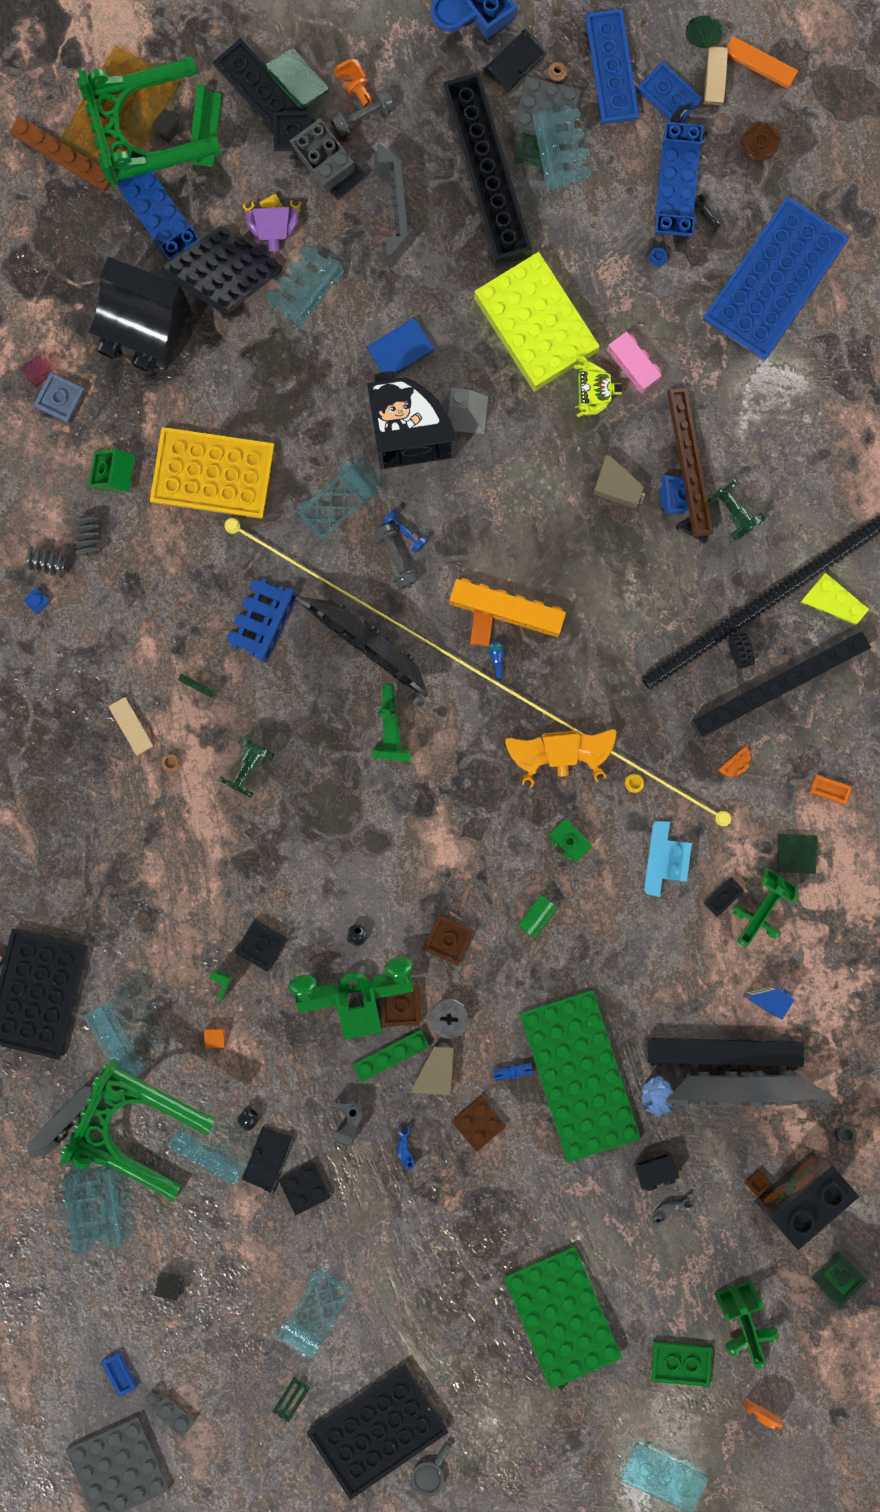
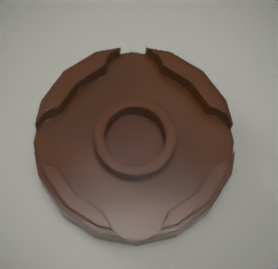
[742,122,780,161]

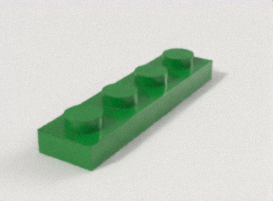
[352,1029,430,1082]

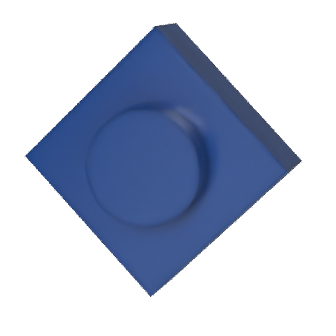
[23,587,51,615]

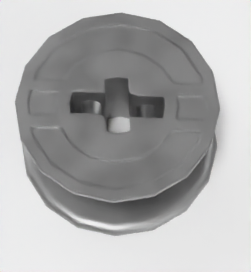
[430,998,469,1039]

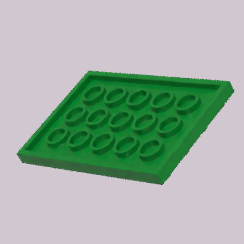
[503,1246,622,1390]

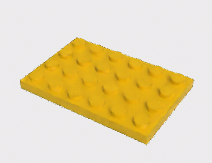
[150,427,275,519]

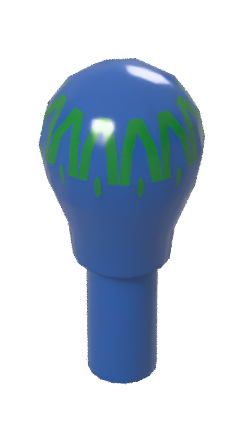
[488,641,505,679]

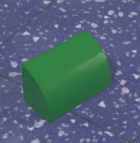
[517,895,559,939]

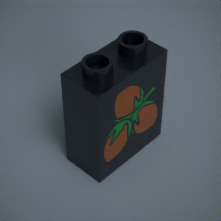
[754,1151,859,1250]

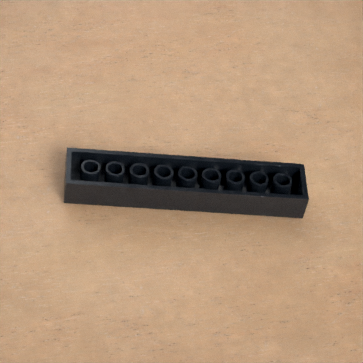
[443,72,532,267]

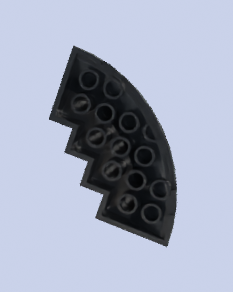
[295,596,428,697]

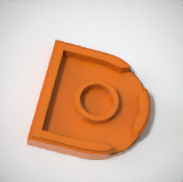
[742,1398,784,1431]

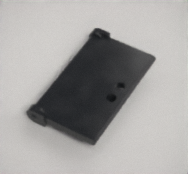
[484,29,546,91]
[242,1126,295,1194]

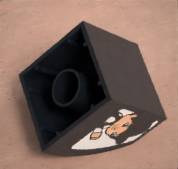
[367,371,456,470]

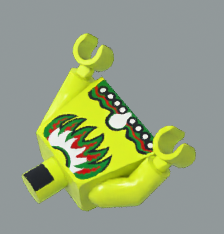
[574,356,622,417]

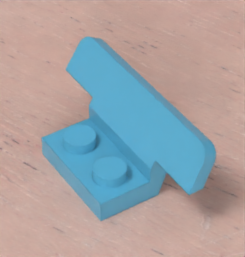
[644,821,692,897]

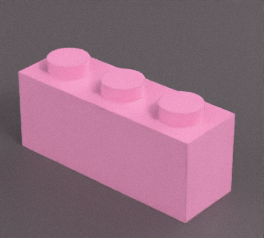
[607,331,662,394]

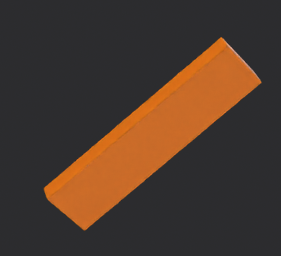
[726,36,798,89]

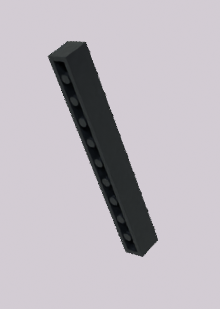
[690,631,871,739]

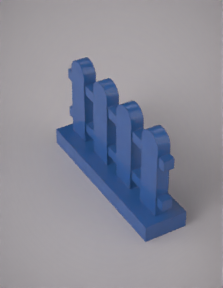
[227,578,298,663]

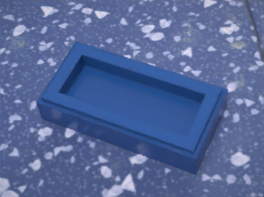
[101,1351,137,1397]

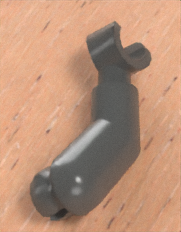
[652,1196,693,1226]

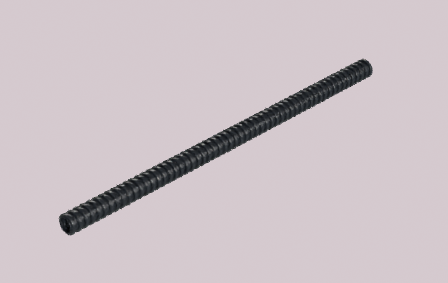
[642,515,880,690]

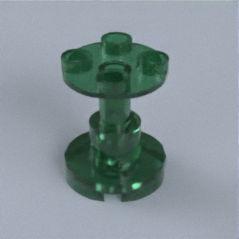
[708,479,766,542]
[218,736,275,798]

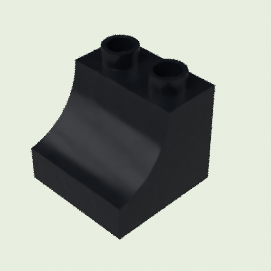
[89,257,191,373]

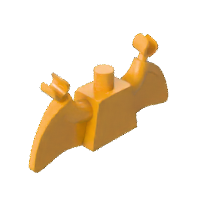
[505,729,616,788]

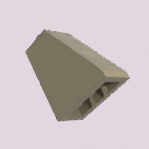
[593,455,645,508]
[412,1042,454,1095]

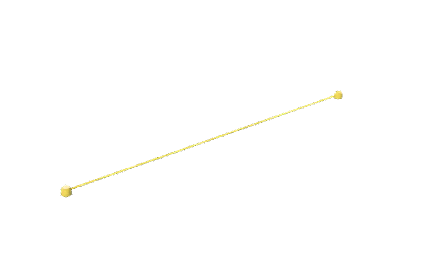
[224,518,731,826]

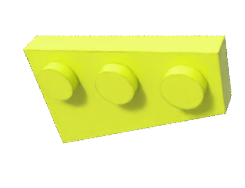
[800,573,869,625]

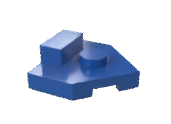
[659,476,688,515]

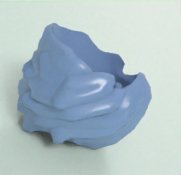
[642,1077,675,1117]

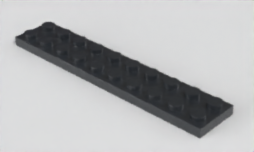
[213,38,365,200]

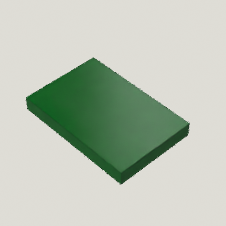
[650,1340,713,1387]

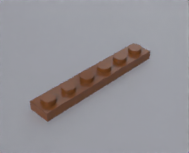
[9,116,111,193]

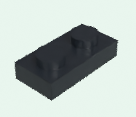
[703,877,745,917]

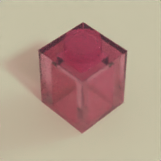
[20,355,53,388]

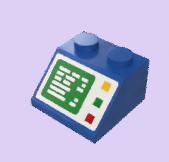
[743,986,795,1020]

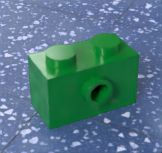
[548,818,593,862]

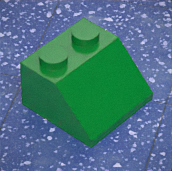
[88,449,135,493]

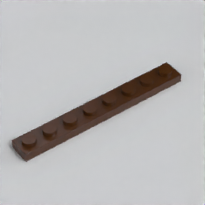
[667,388,714,536]

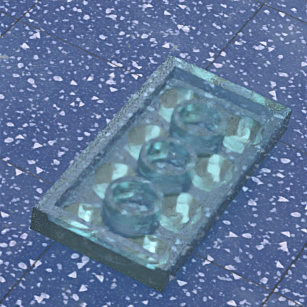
[620,1442,708,1512]

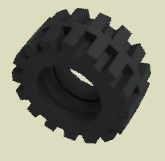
[728,632,755,669]

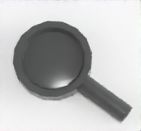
[411,1442,452,1496]

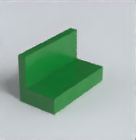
[209,969,234,1001]

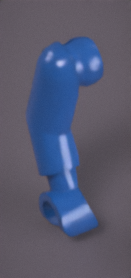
[397,1125,415,1170]

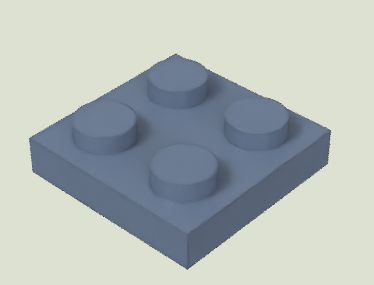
[33,372,86,424]

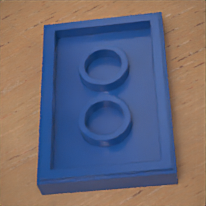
[637,61,704,123]
[366,318,434,373]

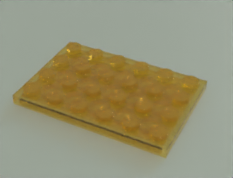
[59,45,181,165]

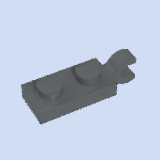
[145,1390,196,1437]

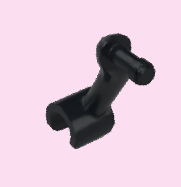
[695,194,721,234]

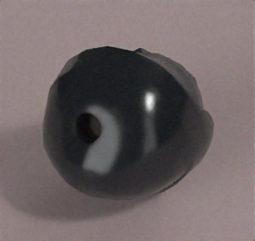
[347,924,367,946]
[237,1107,259,1131]

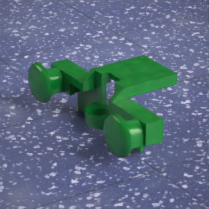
[288,957,414,1040]

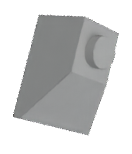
[448,388,488,435]

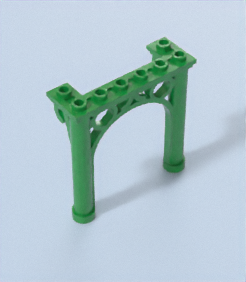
[76,55,221,189]
[59,1059,216,1203]

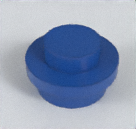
[649,248,668,267]

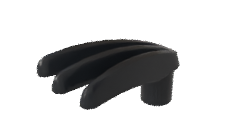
[676,522,709,543]

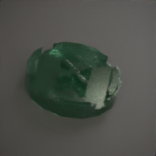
[685,16,723,48]

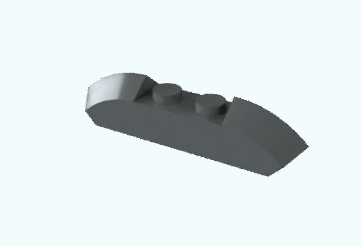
[28,1085,94,1158]

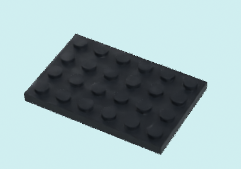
[161,226,283,315]
[0,928,88,1060]
[307,1364,448,1500]

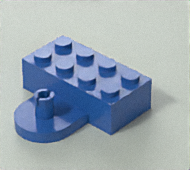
[431,0,517,39]

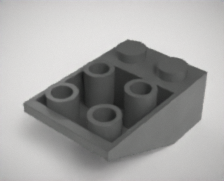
[290,118,355,193]

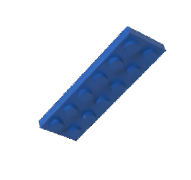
[585,9,639,125]

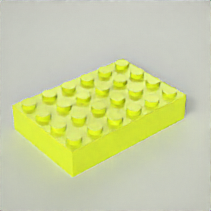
[474,252,600,392]

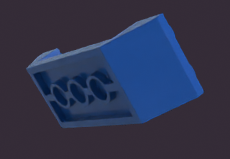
[655,122,704,237]
[117,155,200,262]

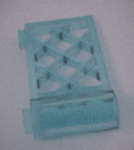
[297,461,378,541]
[276,1270,352,1360]

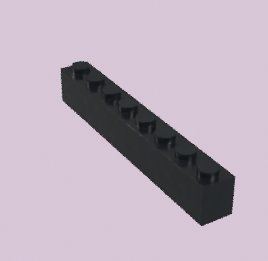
[646,1038,804,1070]

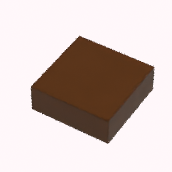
[744,1169,772,1198]

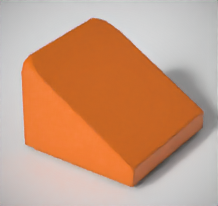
[204,1029,225,1049]

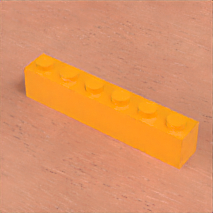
[449,578,566,638]

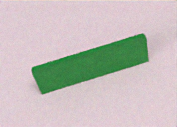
[190,84,222,167]

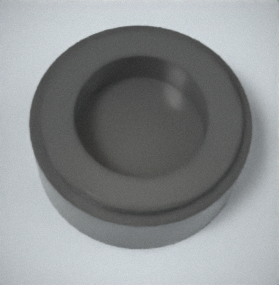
[835,1124,856,1145]

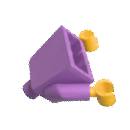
[243,200,301,251]

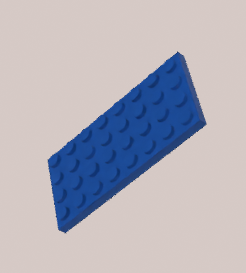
[702,196,850,361]

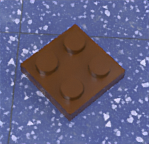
[423,915,474,966]
[380,985,420,1027]
[452,1096,506,1152]

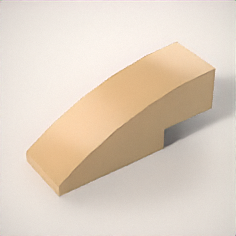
[703,46,728,105]

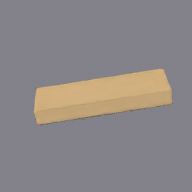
[108,697,154,756]

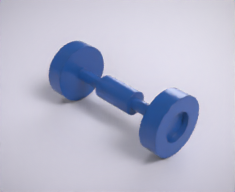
[382,509,428,554]

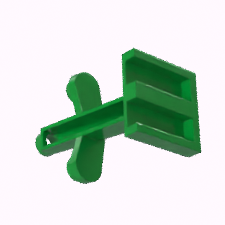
[372,683,412,762]
[733,867,799,947]
[714,1281,779,1369]

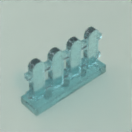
[533,106,591,191]
[266,247,344,329]
[167,1129,245,1186]

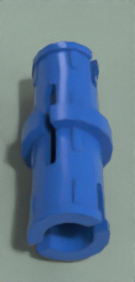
[493,1062,533,1082]

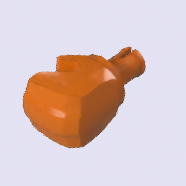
[334,59,374,107]

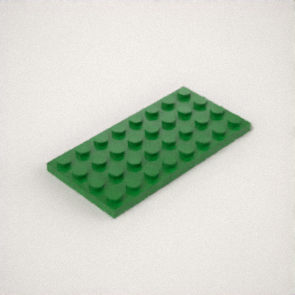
[519,990,641,1163]

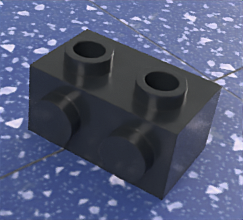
[633,1153,679,1191]

